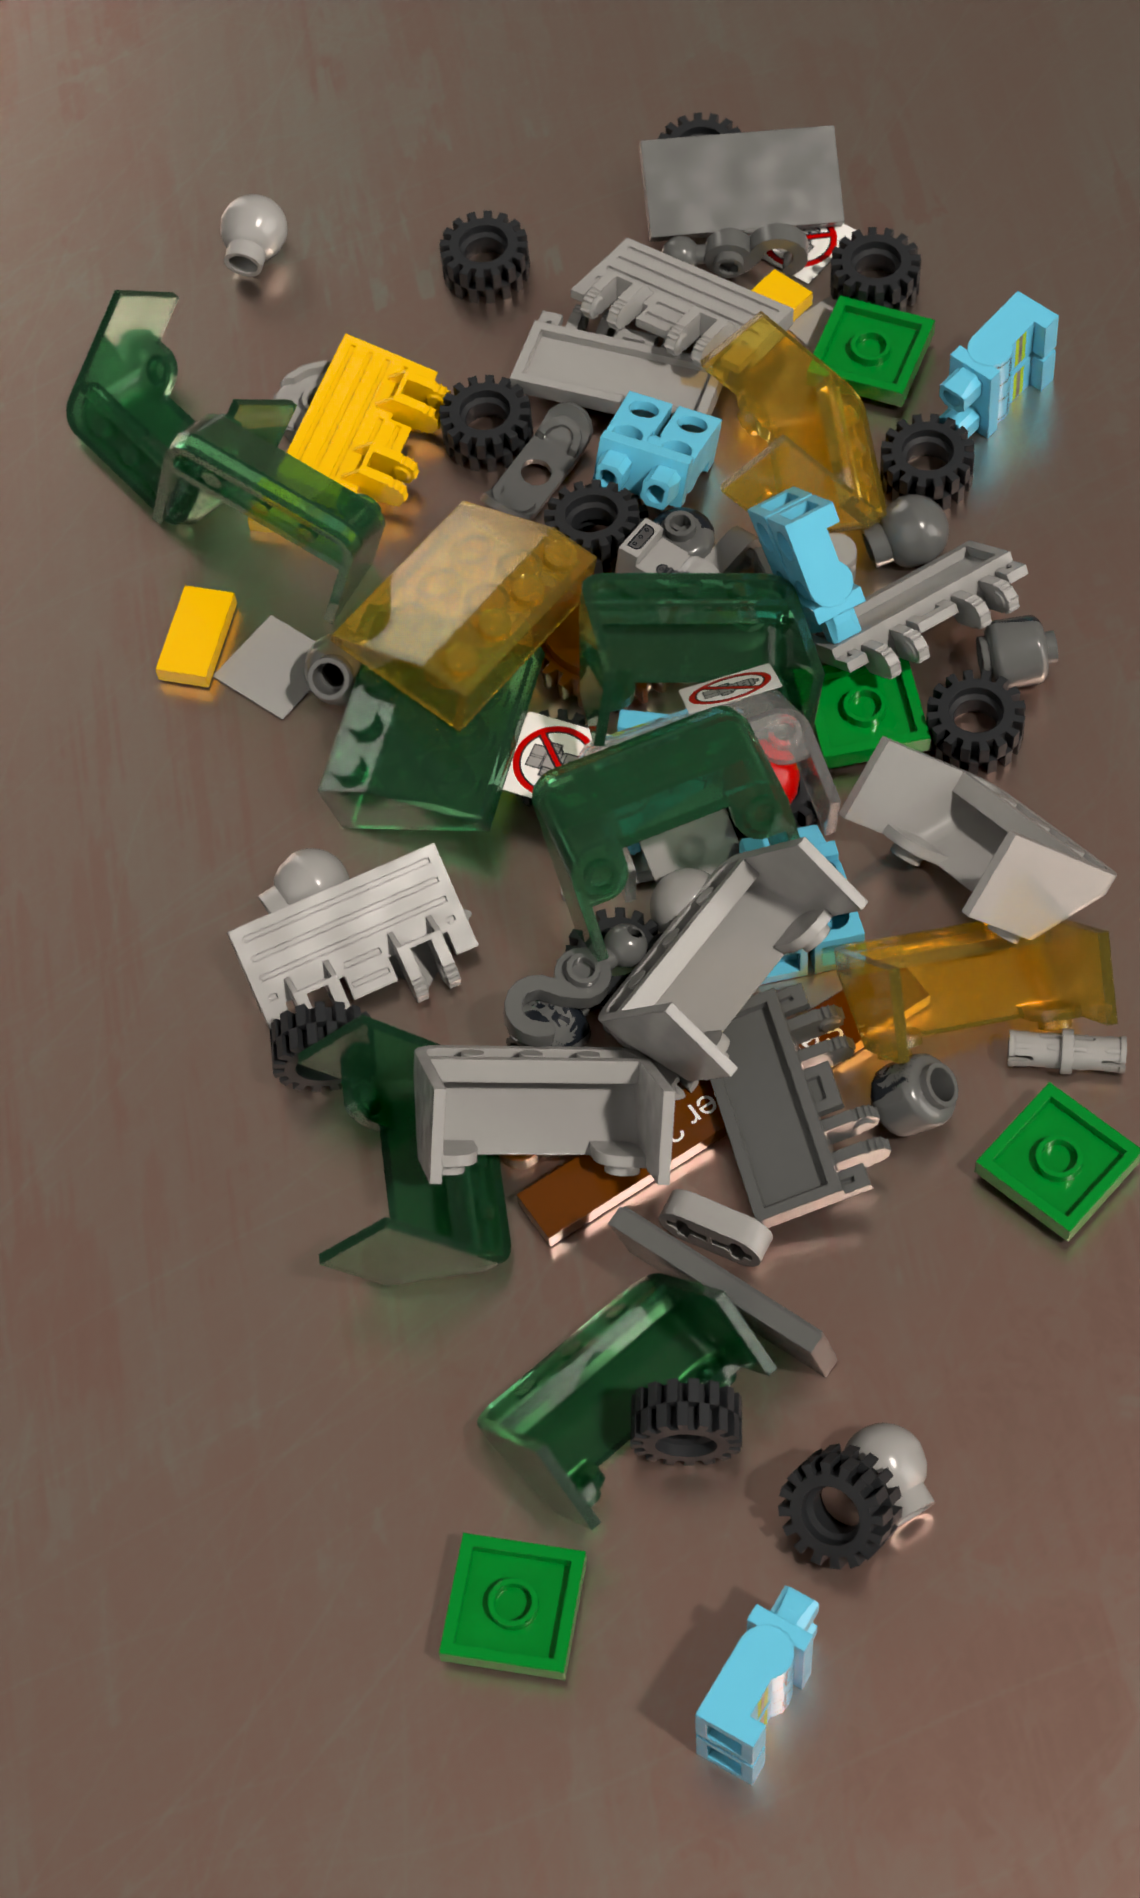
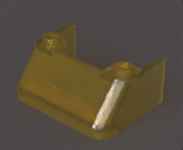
[700,311,887,533]
[834,919,1118,1064]

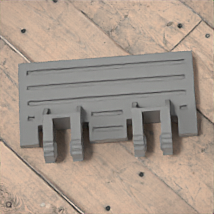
[571,237,794,371]
[510,304,730,433]
[795,540,1029,679]
[226,843,479,1029]

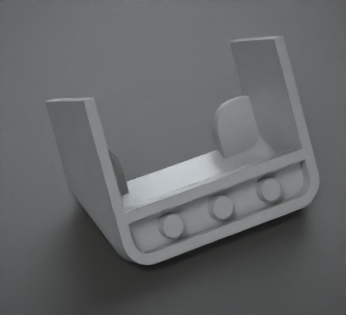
[838,736,1117,944]
[598,837,868,1081]
[413,1045,676,1185]

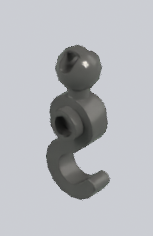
[661,223,809,278]
[503,923,648,1047]

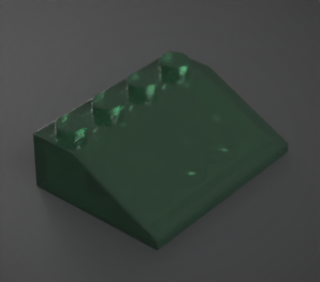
[317,615,545,832]

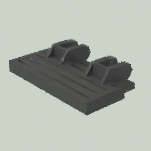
[710,983,892,1228]

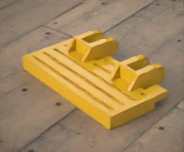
[271,333,451,523]

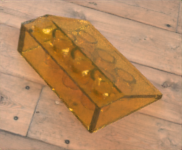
[331,501,597,732]

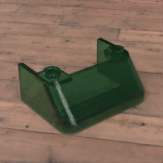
[66,290,297,525]
[152,414,386,624]
[579,573,825,746]
[532,706,800,962]
[298,1015,511,1286]
[477,1273,777,1530]

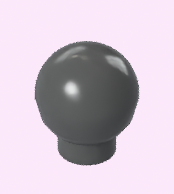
[861,494,949,568]
[304,632,377,706]

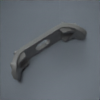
[481,402,593,525]

